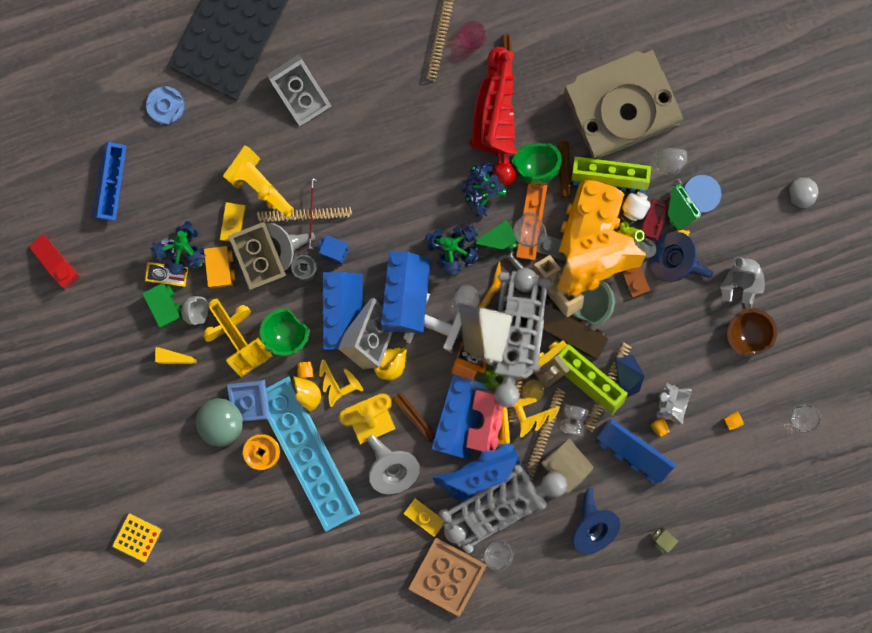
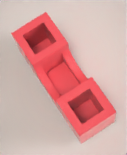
[466,390,504,452]

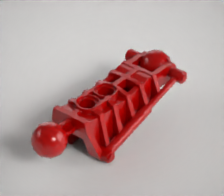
[469,47,517,186]

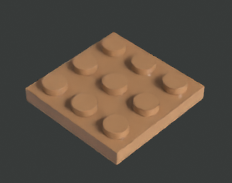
[408,538,487,617]

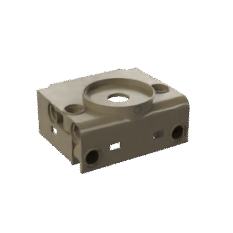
[563,50,683,160]

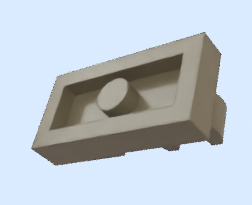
[535,355,570,389]

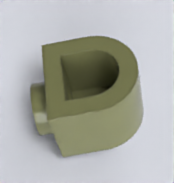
[651,528,679,553]

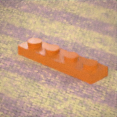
[516,184,547,261]

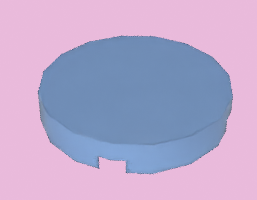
[146,86,184,124]
[684,175,722,213]

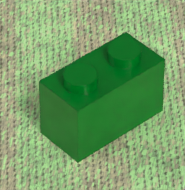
[142,283,183,329]

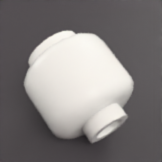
[622,191,651,221]

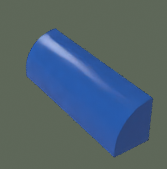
[92,142,127,221]

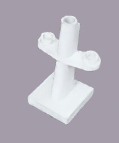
[404,293,461,353]

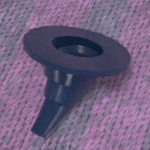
[650,231,713,282]
[572,488,620,554]

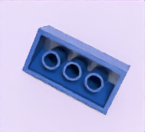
[381,251,431,333]
[323,272,363,350]
[432,375,490,460]
[595,419,676,484]

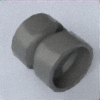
[291,255,318,282]

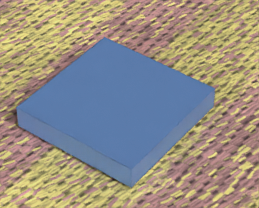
[227,380,270,422]

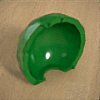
[512,143,561,185]
[260,308,310,357]

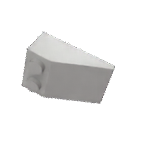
[267,54,331,126]
[339,298,393,369]

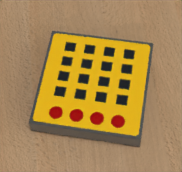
[111,512,164,564]

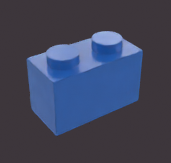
[317,235,350,265]

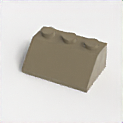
[228,222,286,290]

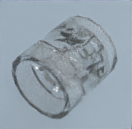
[559,404,589,437]

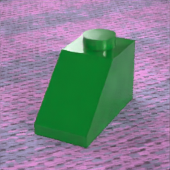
[668,184,702,231]
[474,220,519,252]

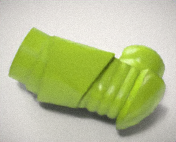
[617,221,644,243]

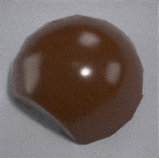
[727,308,777,356]

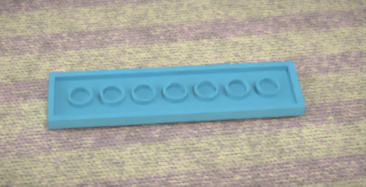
[266,377,360,532]

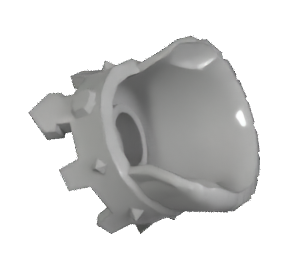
[657,383,692,425]

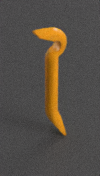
[479,262,501,309]

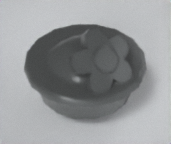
[635,237,656,258]

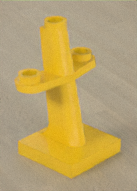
[223,145,294,218]
[203,299,273,378]
[339,394,395,444]

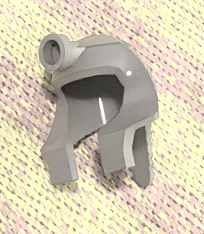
[720,257,765,309]

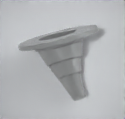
[266,223,315,271]
[367,435,419,494]

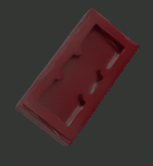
[640,198,669,241]

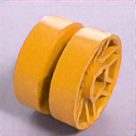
[243,434,281,470]

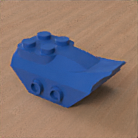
[432,444,521,504]

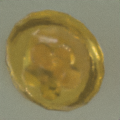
[522,379,544,402]

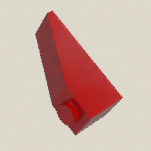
[29,234,81,289]

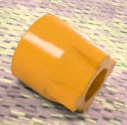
[297,362,313,379]
[724,411,744,430]
[650,418,670,438]

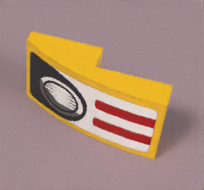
[145,262,188,287]

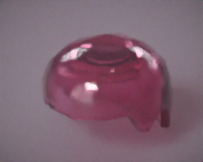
[458,21,487,50]

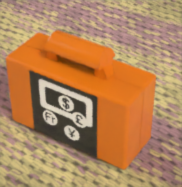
[452,342,488,381]

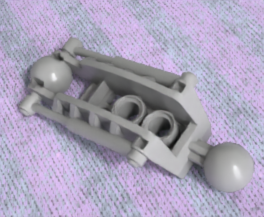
[488,268,552,408]
[439,464,567,554]

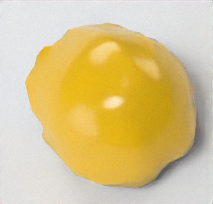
[374,348,407,380]
[292,376,321,412]

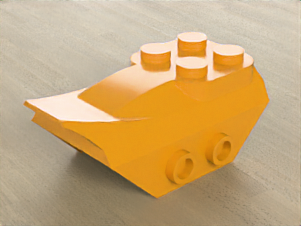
[559,180,624,259]
[557,229,646,296]

